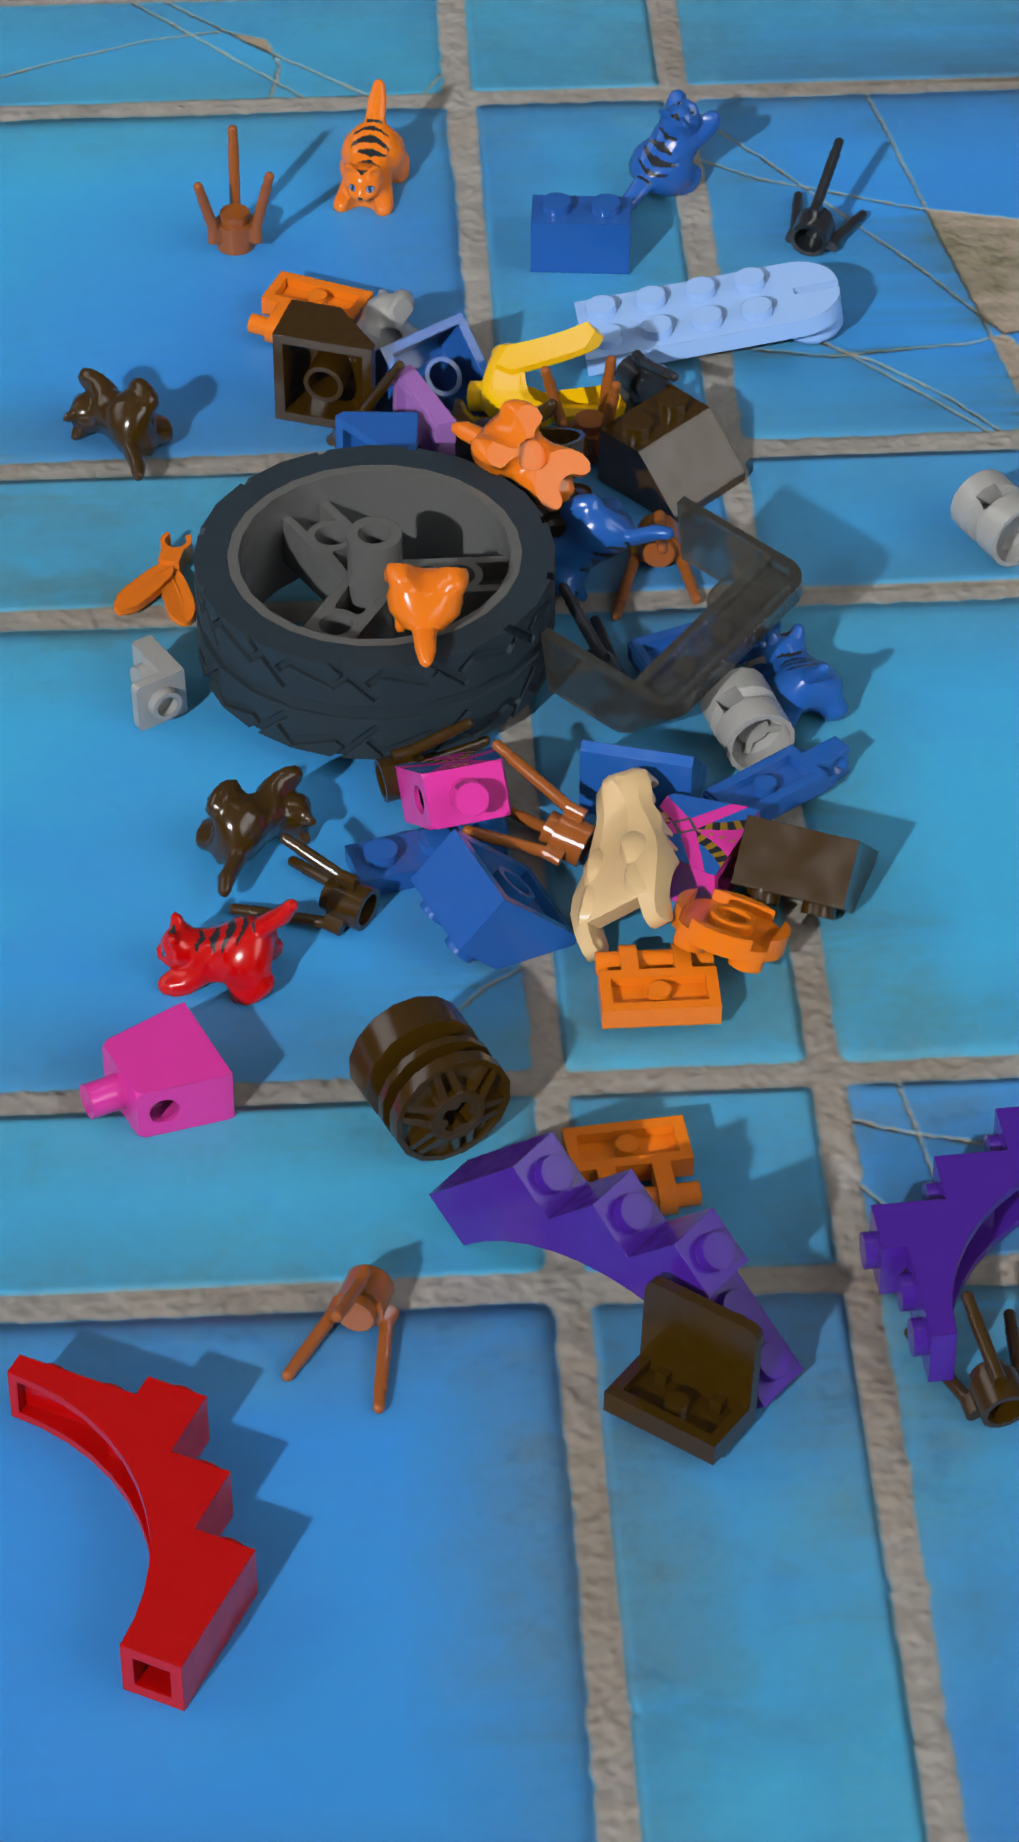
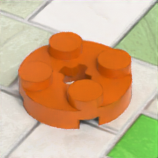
[671,888,791,974]

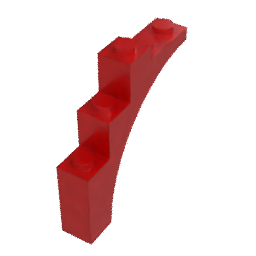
[7,1354,258,1711]

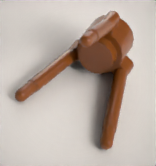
[193,125,274,256]
[540,355,621,464]
[611,510,702,621]
[462,740,596,867]
[281,1264,400,1414]

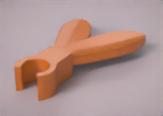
[114,531,196,627]

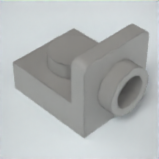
[129,634,188,731]

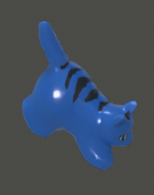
[622,89,721,211]
[553,493,675,602]
[751,623,849,728]

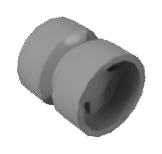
[950,469,1019,567]
[700,667,795,771]

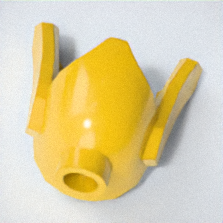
[467,321,626,428]

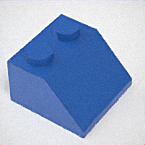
[531,192,631,274]
[375,312,487,416]
[410,828,576,970]

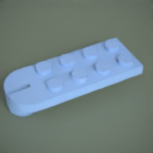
[574,261,843,377]

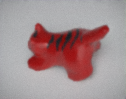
[156,899,298,1006]

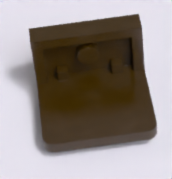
[603,1276,763,1466]

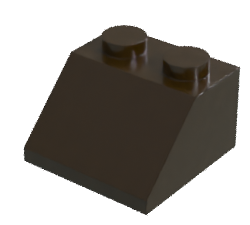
[272,299,376,428]
[598,384,746,523]
[731,815,879,921]

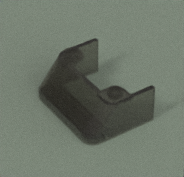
[541,496,803,733]

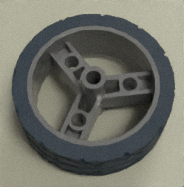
[193,445,556,760]

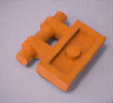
[247,271,373,344]
[594,942,722,1029]
[561,1115,702,1216]

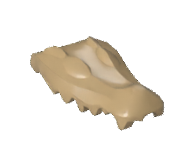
[570,767,680,963]

